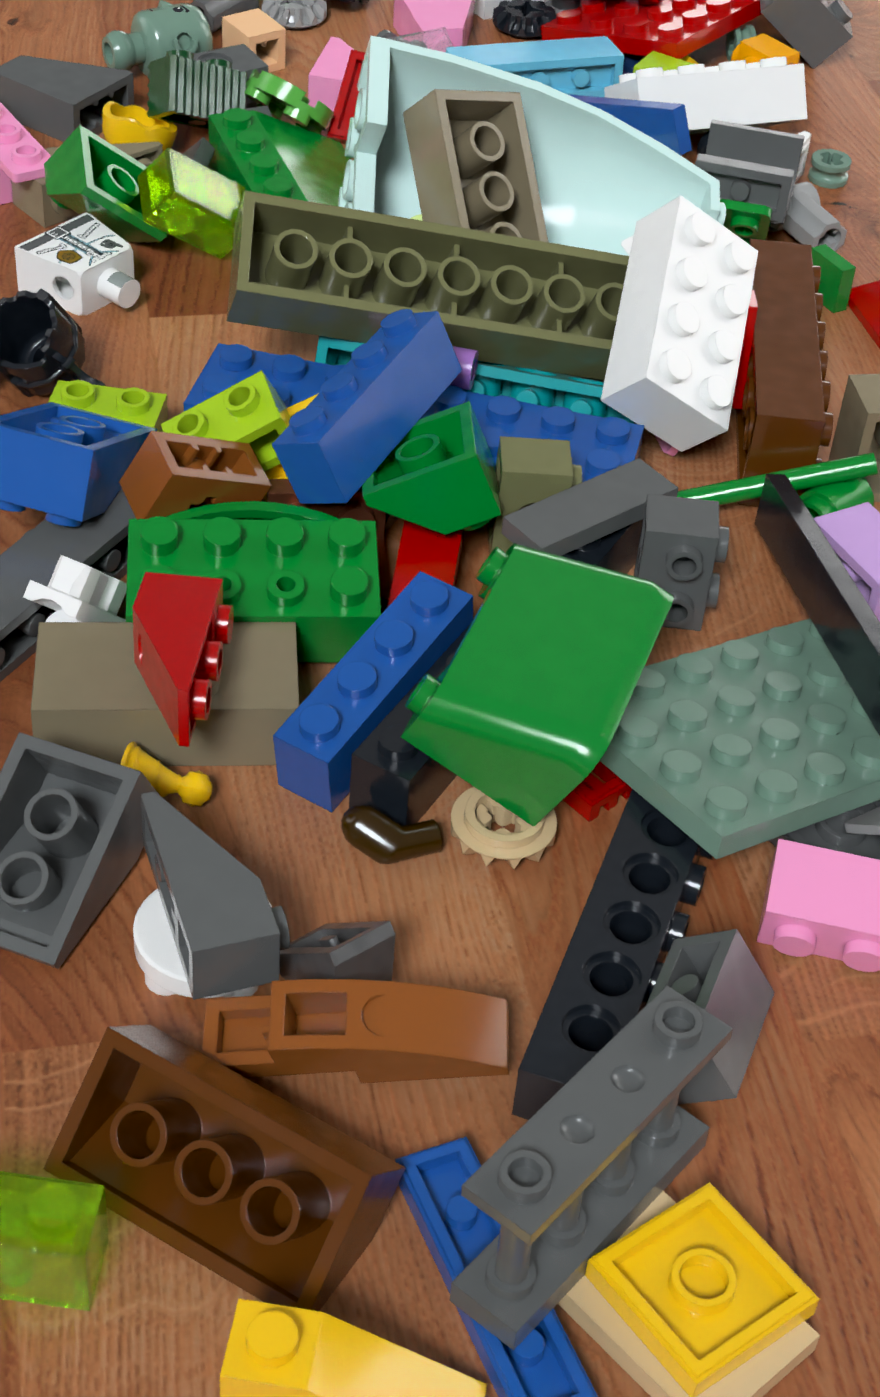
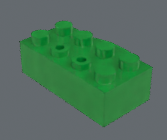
[126,501,381,662]

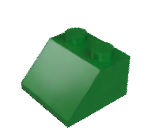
[44,125,167,242]
[362,401,501,535]

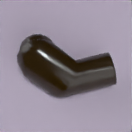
[341,805,442,864]

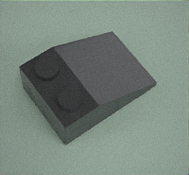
[0,732,159,969]

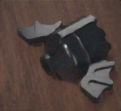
[0,289,106,397]

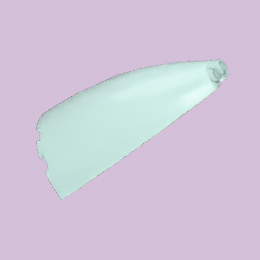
[338,36,726,256]

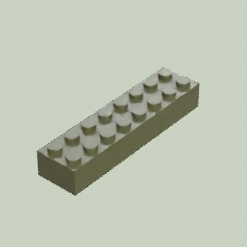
[227,191,629,380]

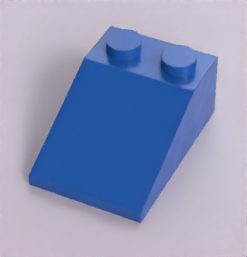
[0,402,157,527]

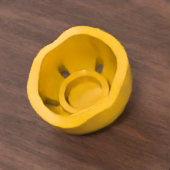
[102,101,177,155]

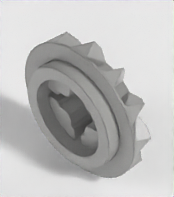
[261,0,327,30]

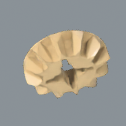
[451,786,557,869]

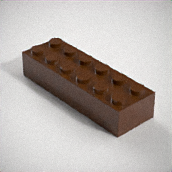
[736,239,833,507]

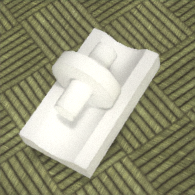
[23,555,127,622]

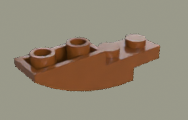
[202,979,509,1083]

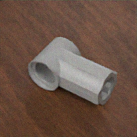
[768,182,847,251]

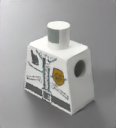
[14,212,141,316]

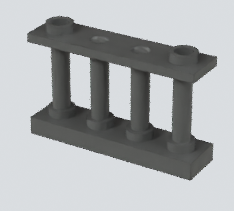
[449,986,733,1351]

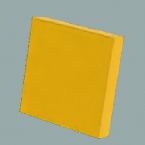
[585,1182,820,1397]

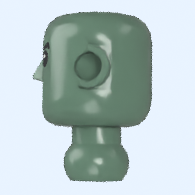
[102,0,213,77]

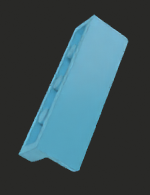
[446,36,624,97]

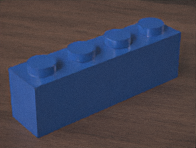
[272,309,462,504]
[273,571,473,813]

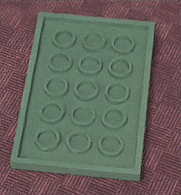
[600,618,880,860]

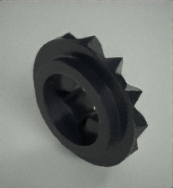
[493,0,557,39]

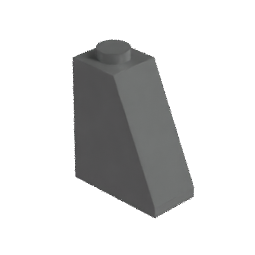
[0,55,134,142]

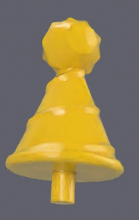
[120,741,213,807]

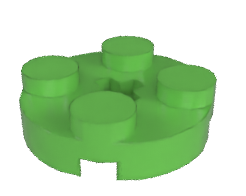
[244,69,334,134]

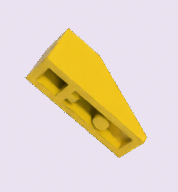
[220,1298,487,1397]

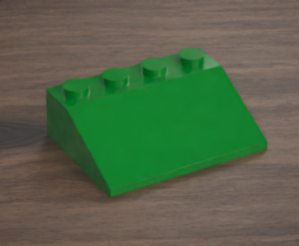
[208,108,351,216]

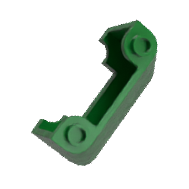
[401,543,674,827]

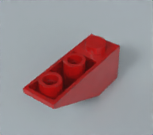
[132,572,234,747]

